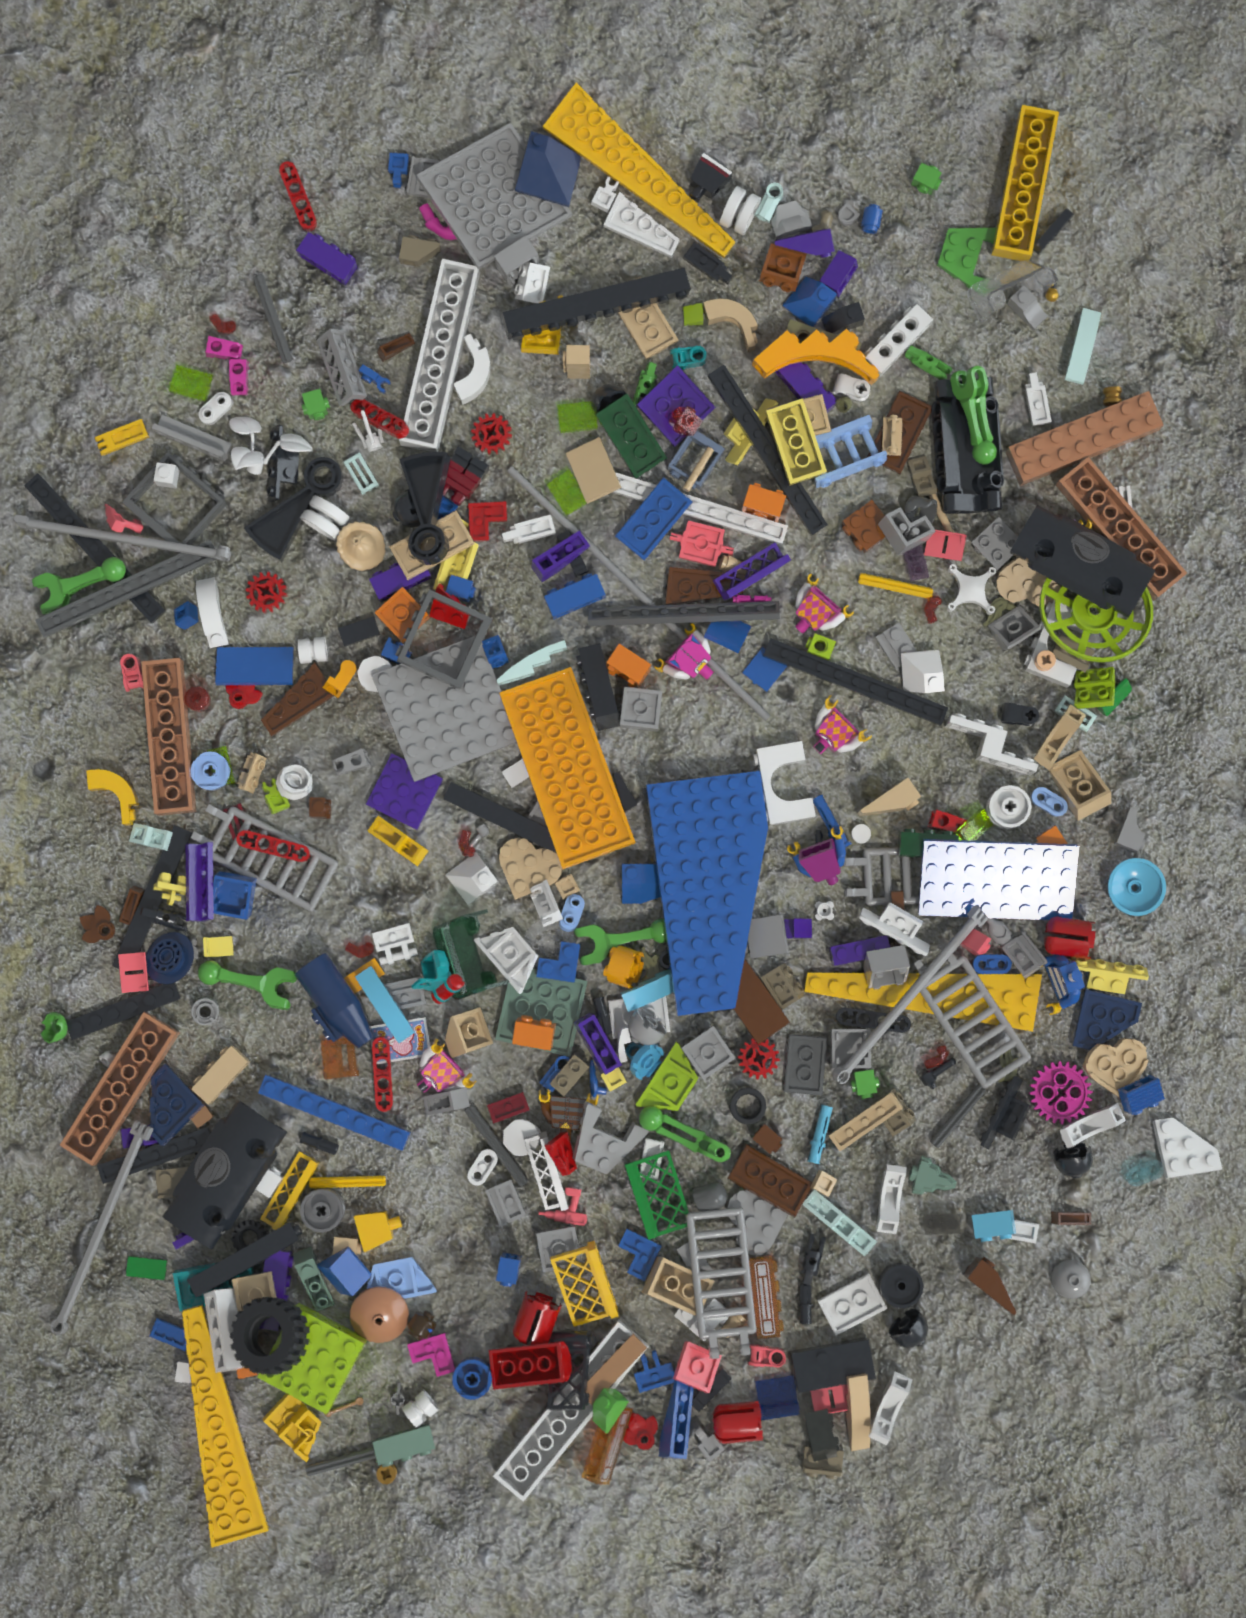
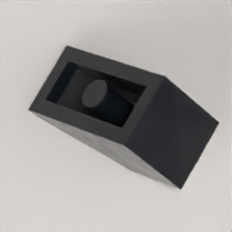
[821,302,865,334]

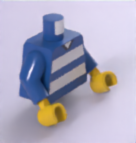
[1040,955,1085,1015]

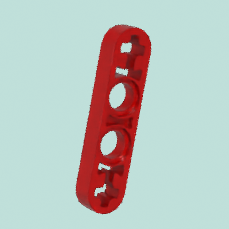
[279,161,317,232]
[350,399,409,439]
[236,830,310,862]
[372,1036,393,1112]

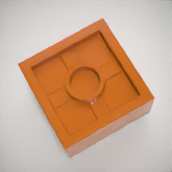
[742,483,786,522]
[374,587,430,644]
[606,644,651,688]

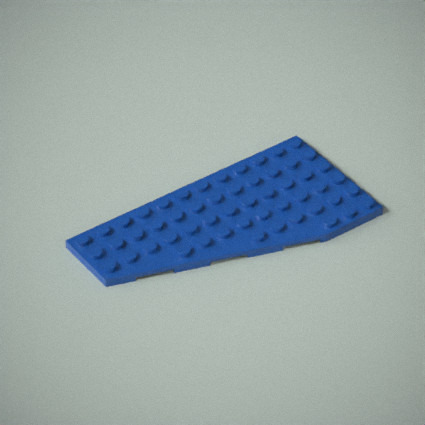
[646,771,768,1016]

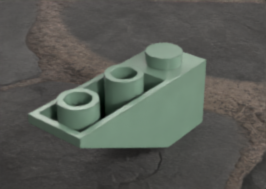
[293,1247,335,1312]

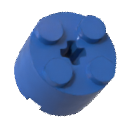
[452,1357,492,1400]

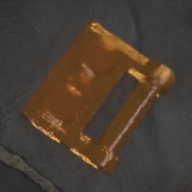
[321,1038,359,1079]

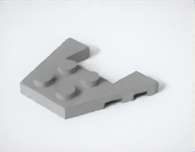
[573,1101,649,1175]

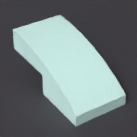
[129,823,173,851]

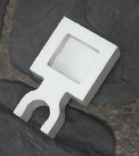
[591,177,619,213]

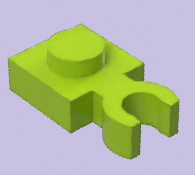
[262,778,290,814]

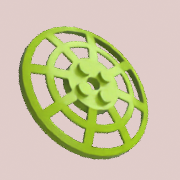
[1039,578,1153,662]

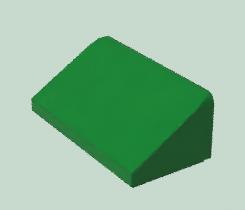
[1097,678,1132,717]

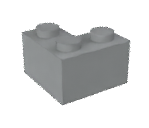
[878,507,936,556]

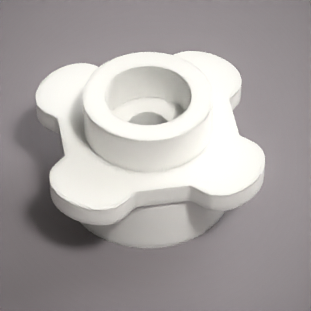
[815,901,834,920]

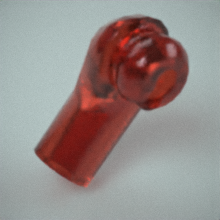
[209,314,236,334]
[924,596,942,624]
[345,942,374,958]
[924,1045,949,1069]

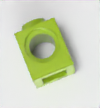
[805,633,836,661]

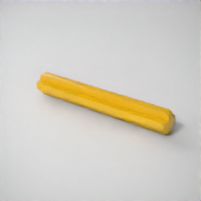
[858,573,933,599]
[309,1175,386,1188]

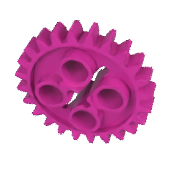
[1028,1061,1093,1124]

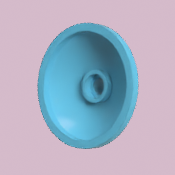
[1108,858,1166,916]

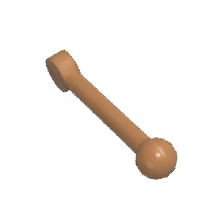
[324,1397,364,1417]

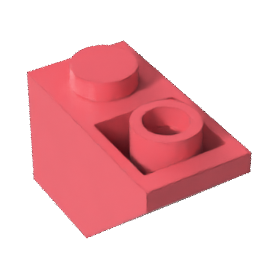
[960,929,991,956]

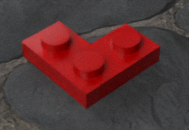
[468,501,507,542]

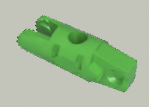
[905,346,952,380]
[632,362,657,407]

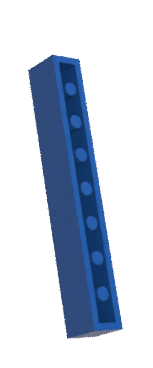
[258,1075,411,1151]

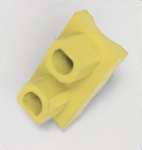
[153,872,186,906]

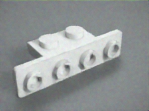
[859,902,930,956]

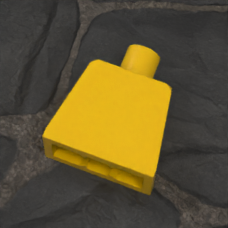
[354,1211,402,1252]

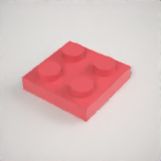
[673,1341,721,1393]

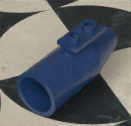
[295,953,374,1049]

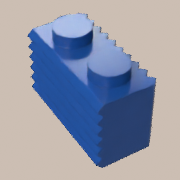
[1118,1075,1165,1115]

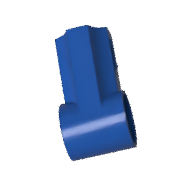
[539,1056,570,1093]

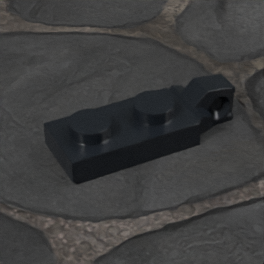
[683,242,732,285]

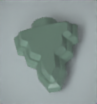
[908,1155,957,1195]

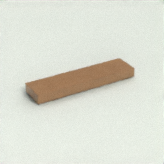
[579,1334,647,1405]

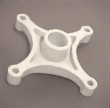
[947,564,996,615]

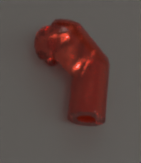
[458,830,475,857]

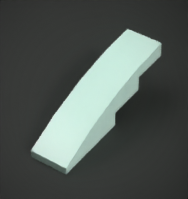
[1065,308,1101,385]
[497,640,567,686]
[802,1190,877,1256]

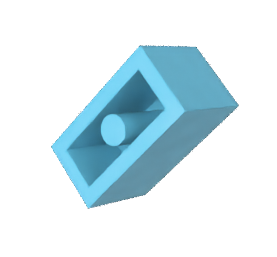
[972,1210,1016,1242]

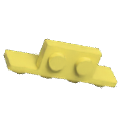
[724,398,778,465]
[433,519,479,591]
[1070,957,1149,994]

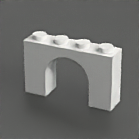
[1024,600,1097,688]
[753,741,816,826]

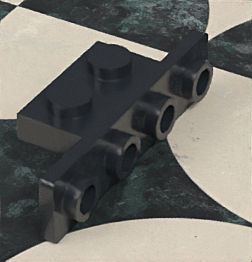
[267,425,299,502]
[980,1076,1031,1150]

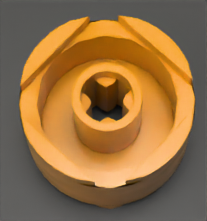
[603,945,644,989]

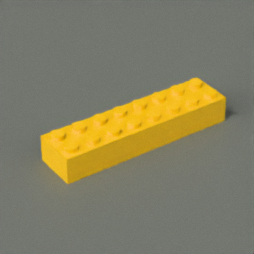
[991,105,1059,263]

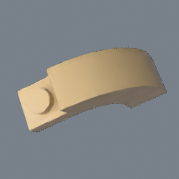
[703,299,758,352]
[1034,704,1086,770]

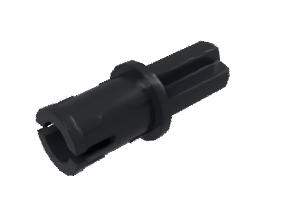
[592,996,612,1035]
[299,1131,339,1155]
[798,1284,814,1324]

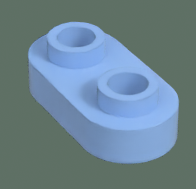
[1031,787,1068,817]
[559,894,585,932]

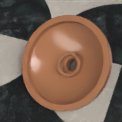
[350,1286,409,1343]

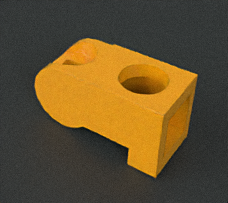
[322,660,357,698]

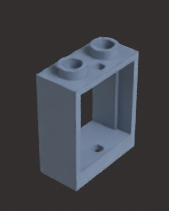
[668,429,725,490]

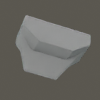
[771,200,812,239]

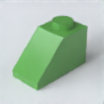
[593,1388,629,1433]

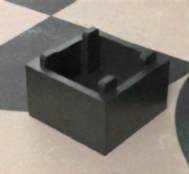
[804,1409,839,1462]

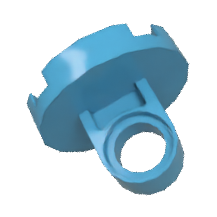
[625,1042,664,1080]

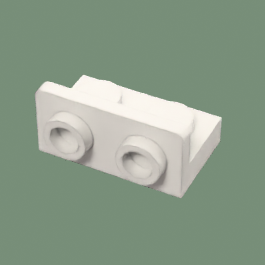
[515,262,550,304]

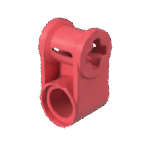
[120,654,144,692]
[748,1344,786,1367]

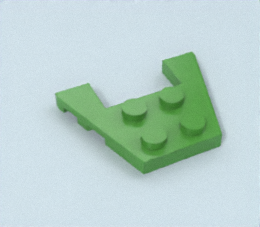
[937,228,996,299]

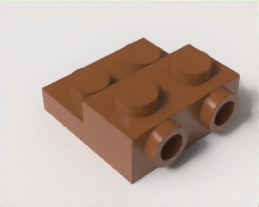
[759,243,807,292]
[842,500,886,553]

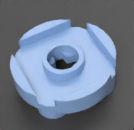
[191,752,230,791]

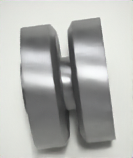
[300,1188,346,1233]

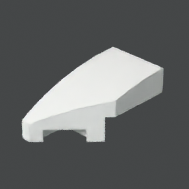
[617,1027,631,1063]

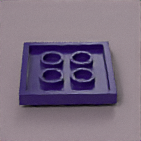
[636,365,716,447]
[366,753,443,830]

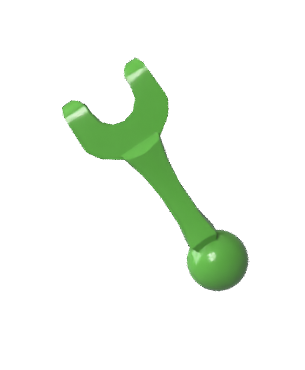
[951,366,997,464]
[32,557,126,615]
[574,918,667,965]
[198,960,297,1010]
[639,1106,731,1162]

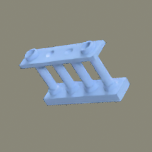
[815,415,887,488]

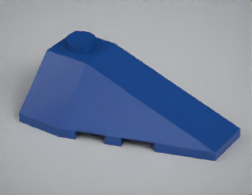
[622,864,661,904]

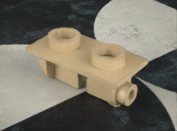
[882,415,902,456]
[237,752,267,794]

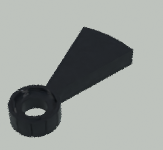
[399,452,451,565]
[244,457,344,562]

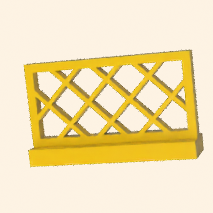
[550,1240,619,1327]

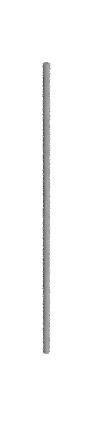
[507,466,770,721]

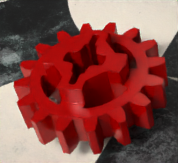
[471,413,512,455]
[245,572,288,614]
[738,1038,780,1080]

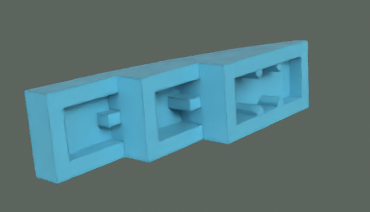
[355,966,415,1043]
[621,969,673,1012]

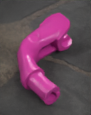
[419,203,457,240]

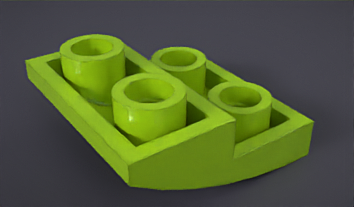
[1074,667,1115,709]

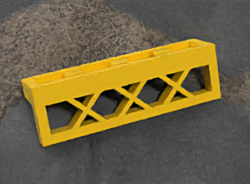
[260,1151,320,1230]

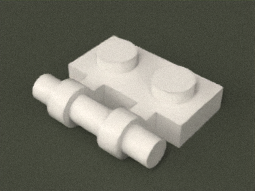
[372,923,418,965]

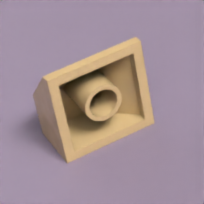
[445,1007,493,1059]

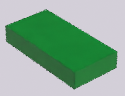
[126,1256,168,1280]

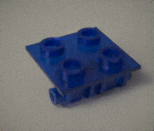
[755,1375,800,1421]

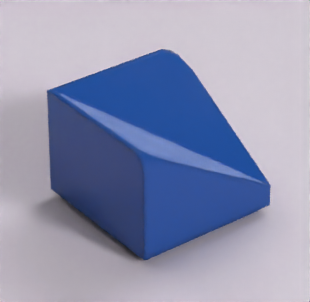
[174,601,199,630]

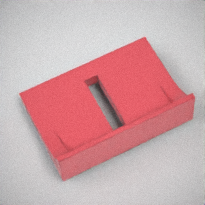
[924,530,967,561]
[118,952,149,993]
[810,1384,848,1413]

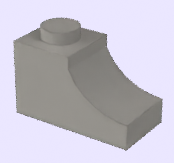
[1007,285,1048,331]
[1113,807,1146,853]
[423,1088,470,1116]

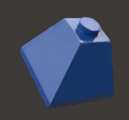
[783,277,837,327]

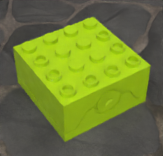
[257,1302,367,1415]

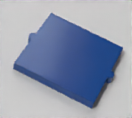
[742,647,787,692]

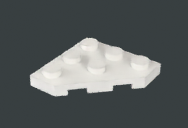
[1152,1118,1222,1179]

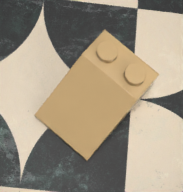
[1048,750,1111,821]
[857,778,921,817]
[642,1256,714,1316]

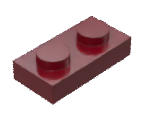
[487,1092,530,1124]

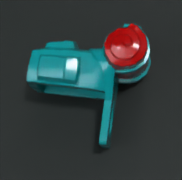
[411,950,464,1004]

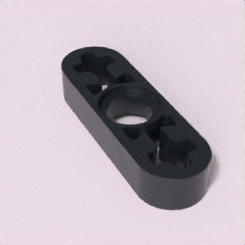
[1033,208,1074,255]

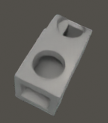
[332,748,372,776]

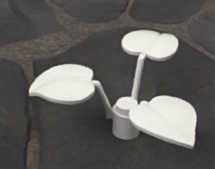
[229,417,313,474]

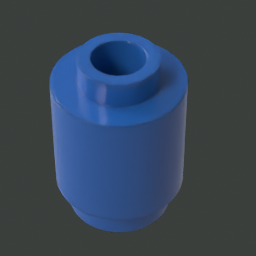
[861,204,883,234]

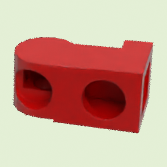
[927,810,967,836]

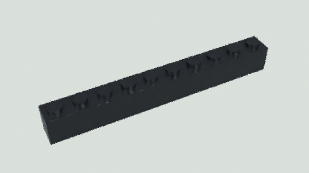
[502,267,691,340]

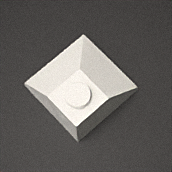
[901,649,944,693]
[446,852,499,906]

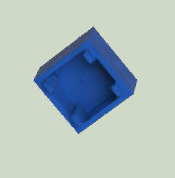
[213,871,257,920]

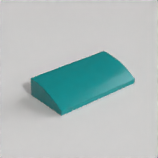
[173,1262,254,1312]

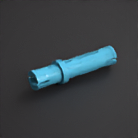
[807,1105,833,1164]

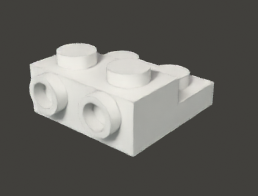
[674,1298,729,1341]

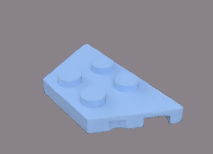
[367,1257,437,1299]

